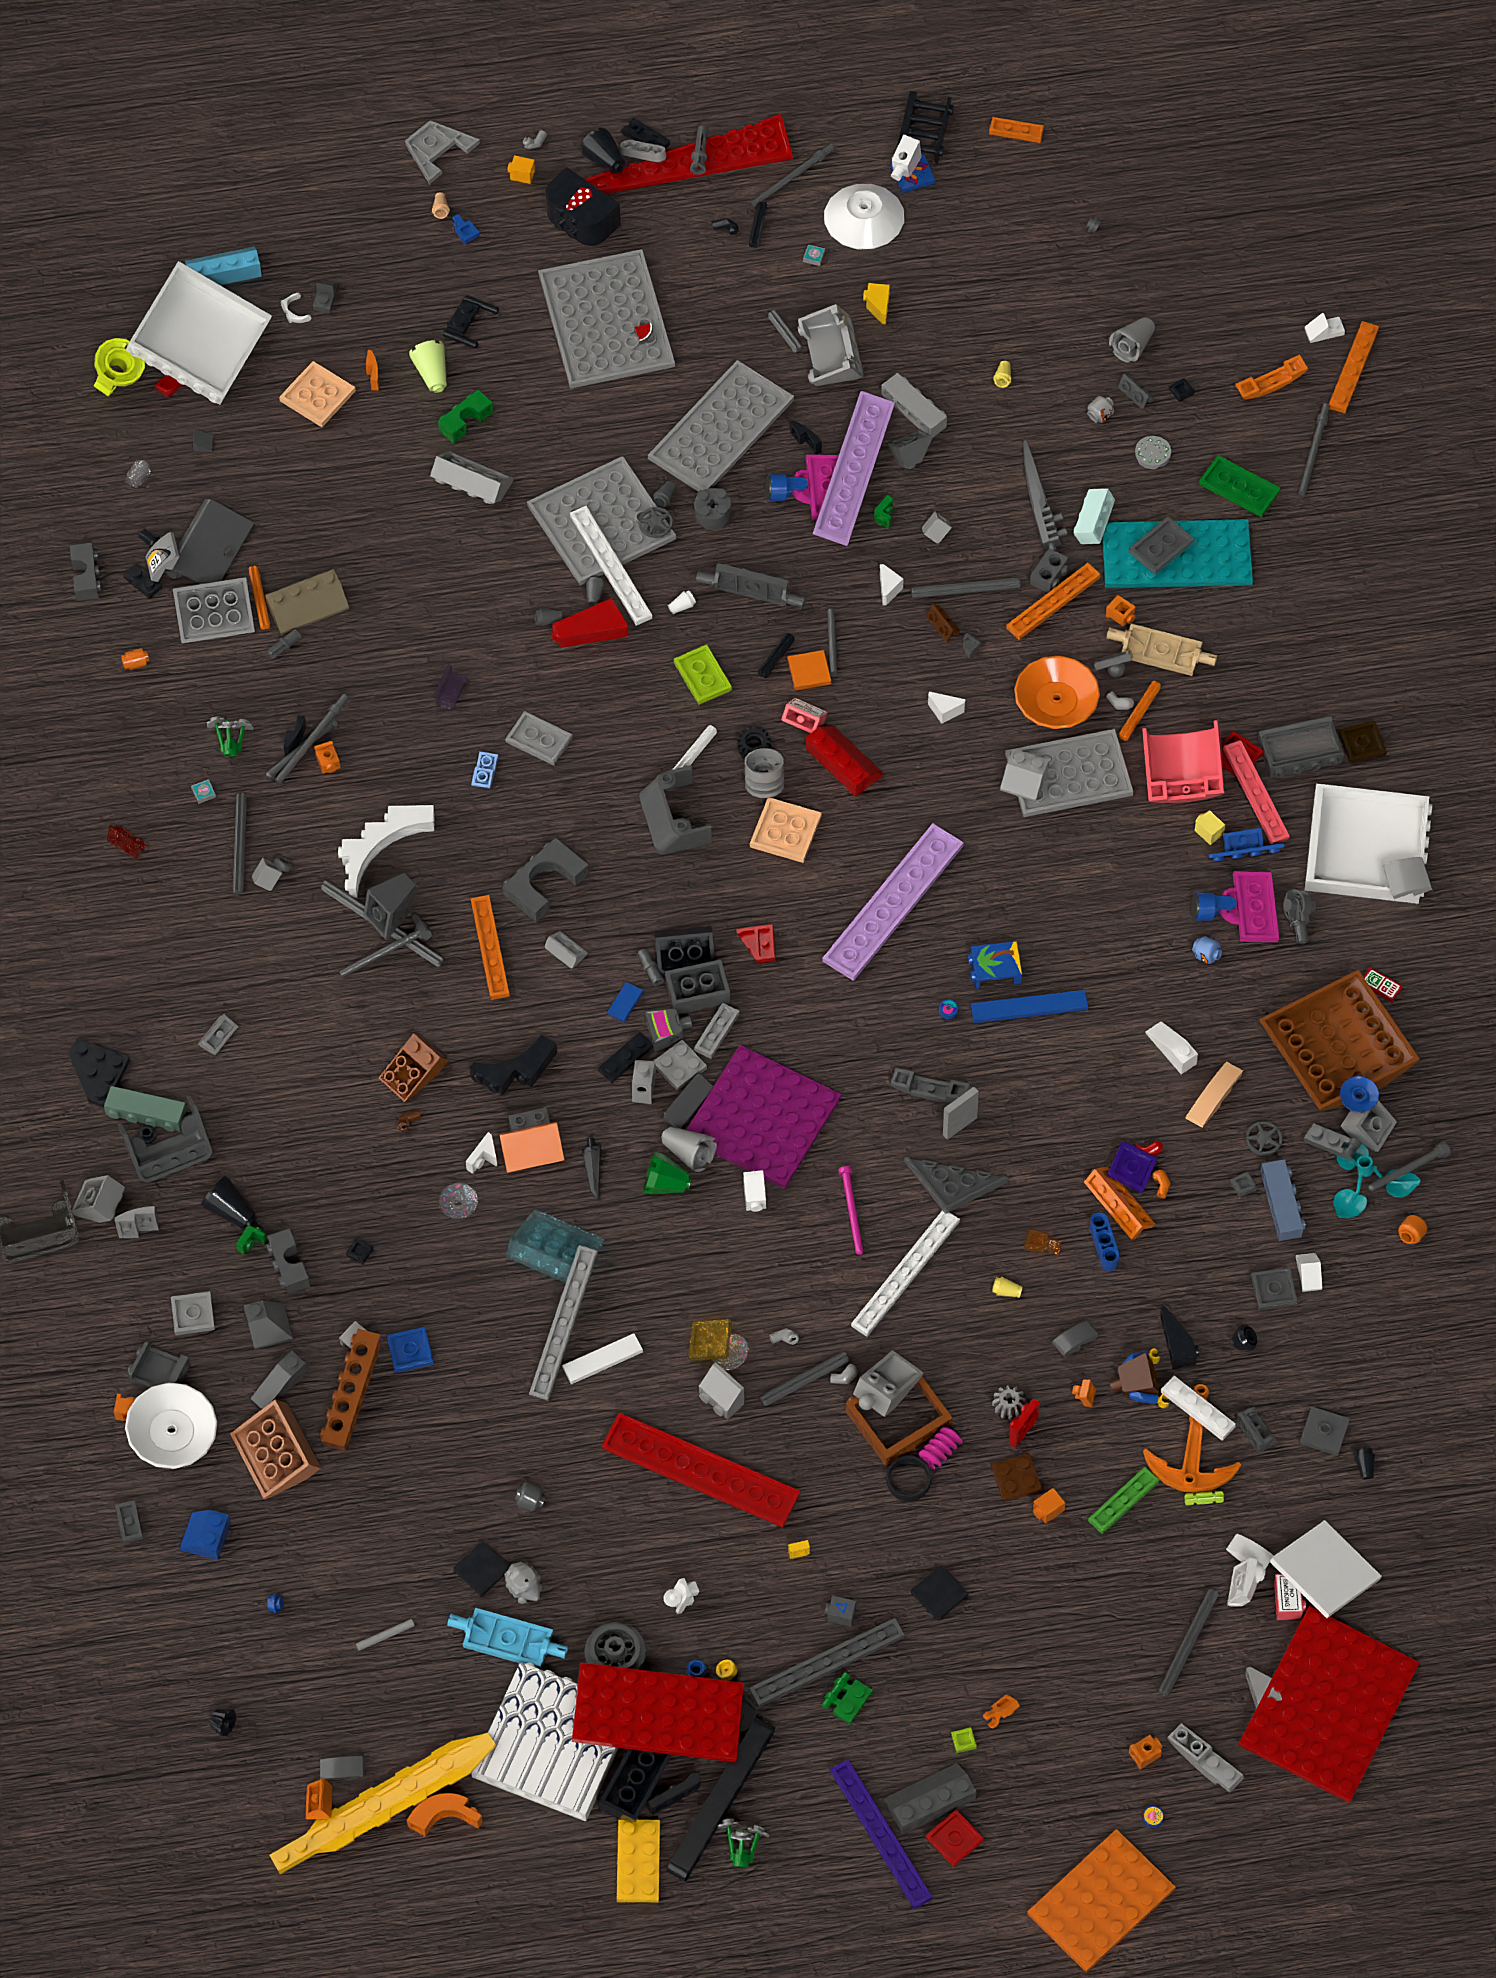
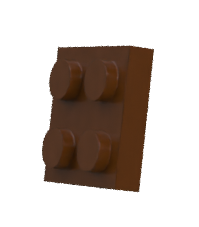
[991,1453,1042,1503]

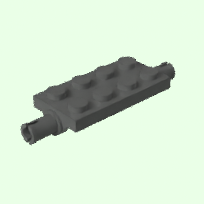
[696,563,805,608]

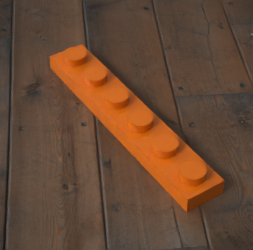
[1329,321,1379,414]
[1006,563,1100,640]
[470,895,510,1000]

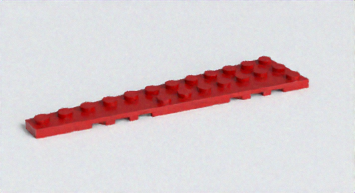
[585,114,793,194]

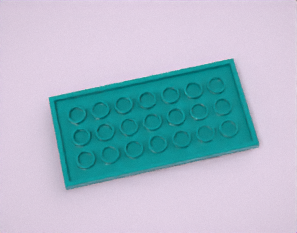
[1102,519,1253,588]

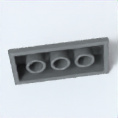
[883,1763,976,1835]

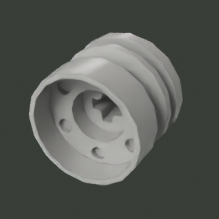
[744,748,784,798]

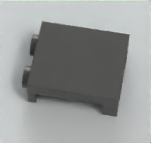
[127,1341,191,1389]

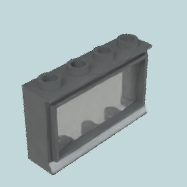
[1258,716,1344,778]

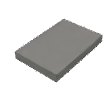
[505,711,573,765]
[943,1087,979,1140]

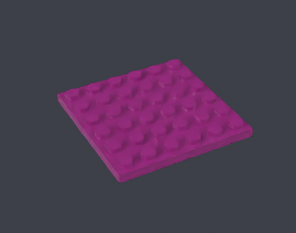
[687,1045,842,1189]

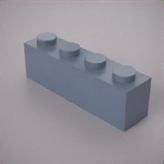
[1261,1159,1305,1241]

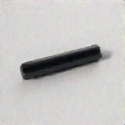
[749,202,767,248]
[758,633,795,678]

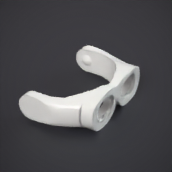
[281,293,312,323]

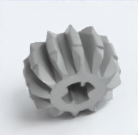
[992,1385,1026,1420]

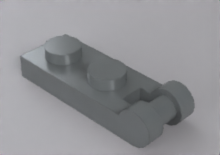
[1304,1123,1361,1160]

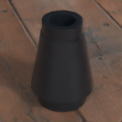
[1355,1449,1375,1480]

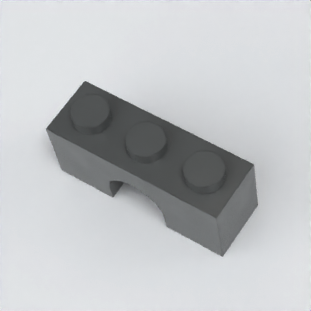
[70,543,101,601]
[266,1228,310,1294]

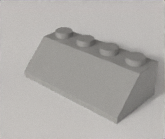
[430,452,514,504]

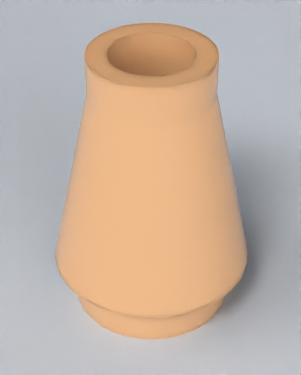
[432,192,450,219]

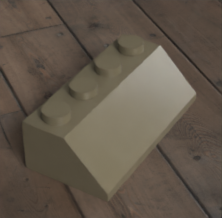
[265,569,349,635]

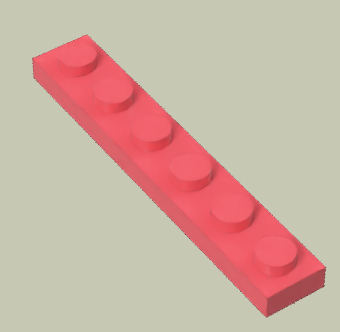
[1223,740,1290,845]

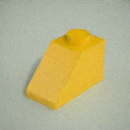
[863,283,890,324]

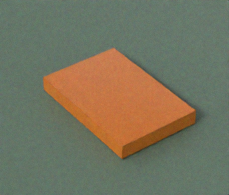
[499,1122,564,1173]

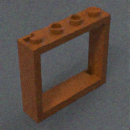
[846,1363,953,1466]

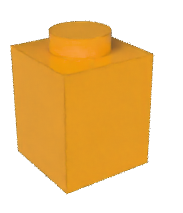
[507,155,535,184]

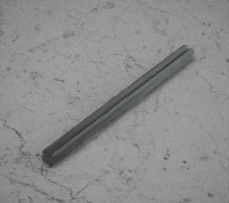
[321,881,444,967]

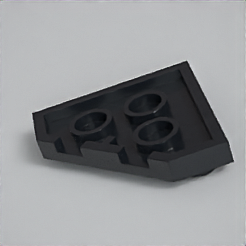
[69,1039,130,1108]

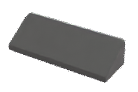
[664,1073,713,1129]

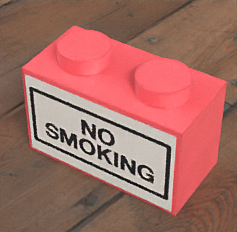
[781,698,828,733]
[1274,1574,1306,1620]

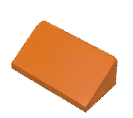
[305,1778,332,1819]

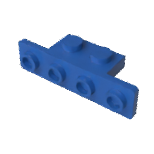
[1207,828,1284,862]

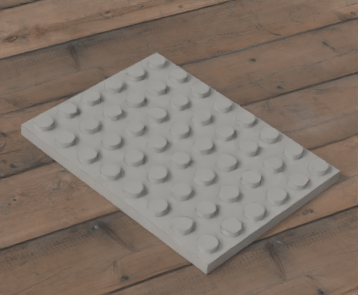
[538,249,675,389]

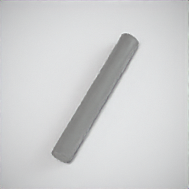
[355,1619,415,1651]

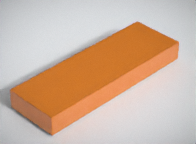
[989,117,1044,143]

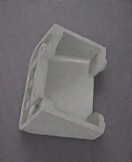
[798,304,864,386]

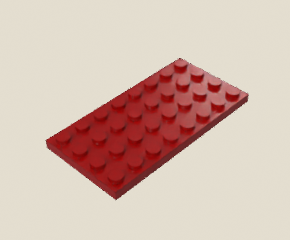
[571,1662,744,1763]

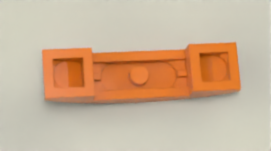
[1235,355,1308,399]

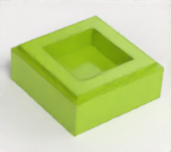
[951,1727,977,1753]

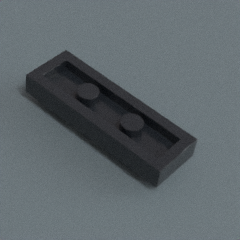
[598,1032,653,1083]

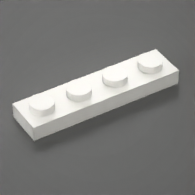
[1161,1376,1236,1441]

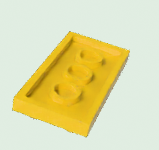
[617,1820,660,1902]

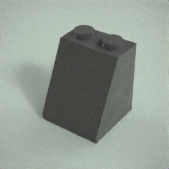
[363,873,416,939]

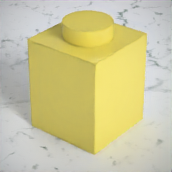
[1195,810,1225,845]

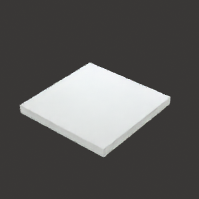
[1270,1520,1382,1618]

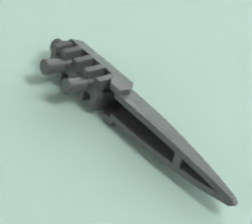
[1023,439,1068,552]

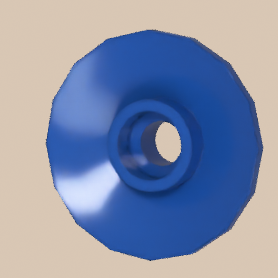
[1340,1076,1379,1113]

